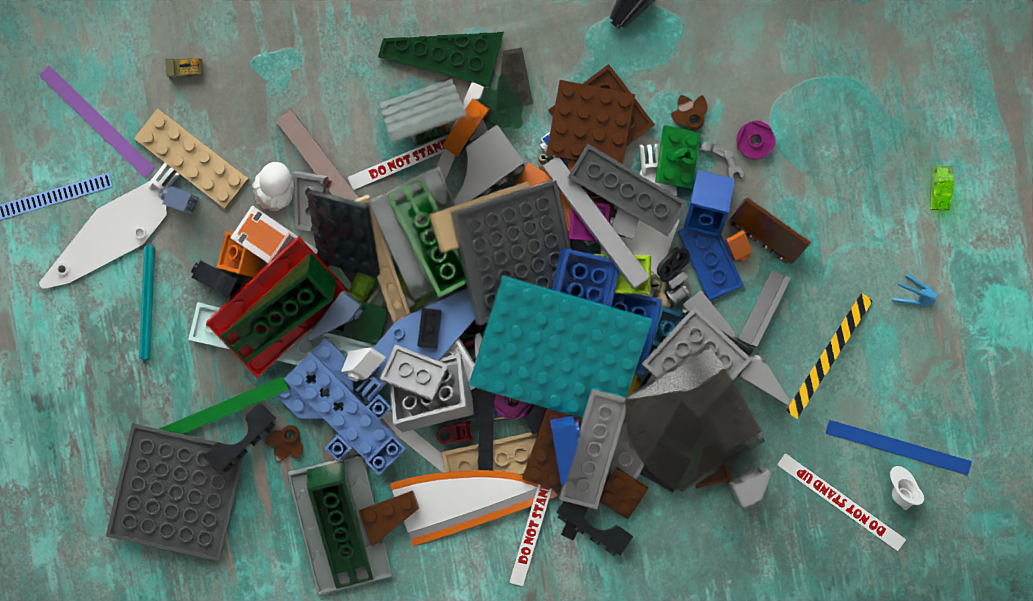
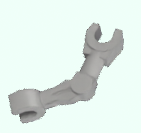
[700,141,744,181]

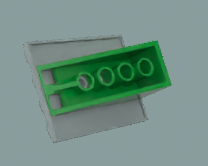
[368,166,467,300]

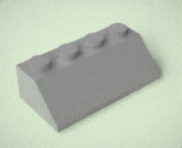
[727,467,771,509]

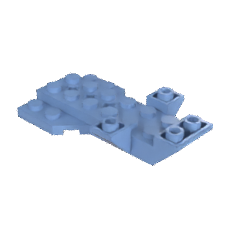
[276,337,406,475]

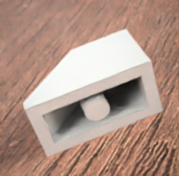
[341,348,386,381]

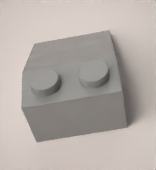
[737,355,791,406]

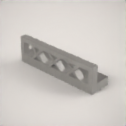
[738,270,791,347]

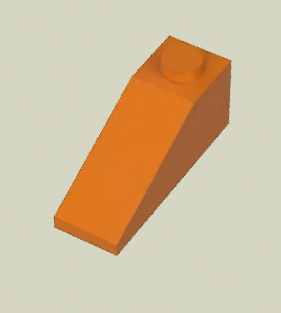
[442,99,490,157]

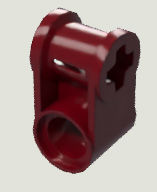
[436,421,474,444]

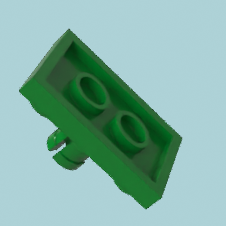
[655,125,700,190]

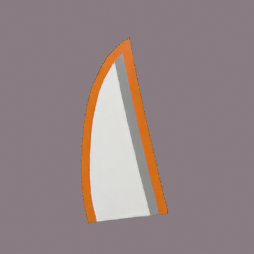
[390,470,558,546]

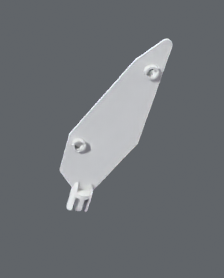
[623,144,679,297]
[39,163,180,289]

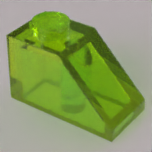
[349,273,376,301]

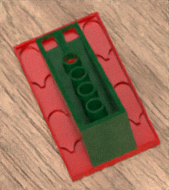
[206,236,349,378]

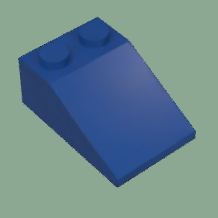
[550,416,581,485]

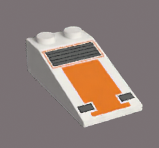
[231,206,318,263]

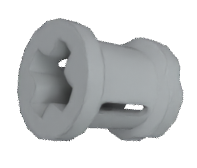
[666,283,691,307]

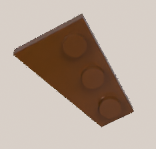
[359,490,420,546]

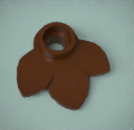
[671,95,708,130]
[265,425,303,461]

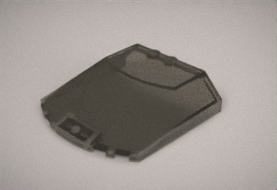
[625,345,765,492]

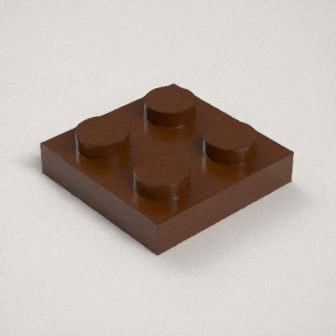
[599,467,649,519]

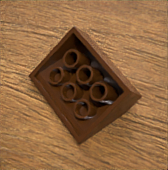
[729,197,811,264]

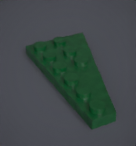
[378,32,504,88]

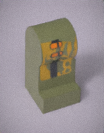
[166,58,203,78]

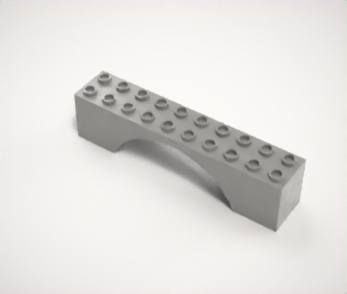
[367,125,524,276]

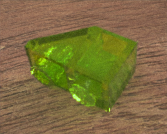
[930,166,955,211]

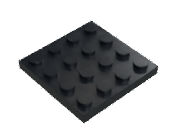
[306,190,380,278]

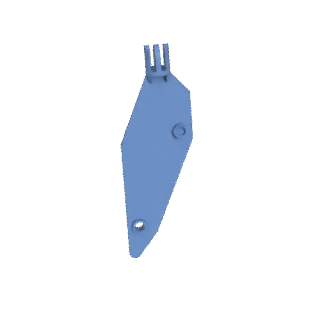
[356,288,475,403]

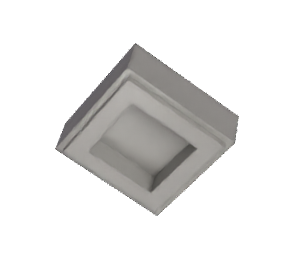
[667,272,688,289]

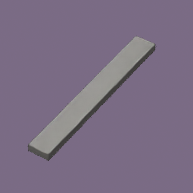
[542,157,650,290]

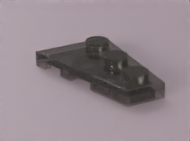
[496,47,533,111]

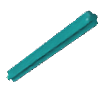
[139,246,155,360]

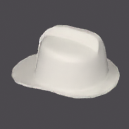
[890,466,924,510]

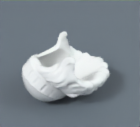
[252,162,294,211]

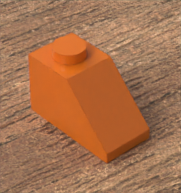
[724,230,752,262]

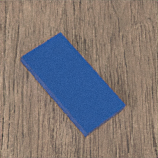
[677,228,744,301]

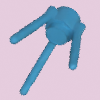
[892,274,937,307]

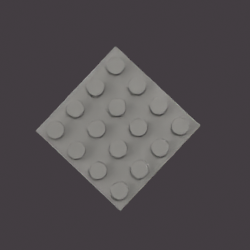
[642,307,752,417]

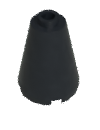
[609,0,656,29]

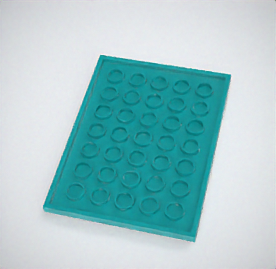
[468,275,652,418]

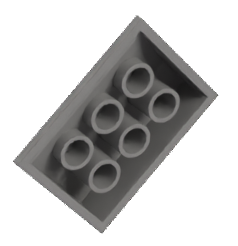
[390,353,474,432]

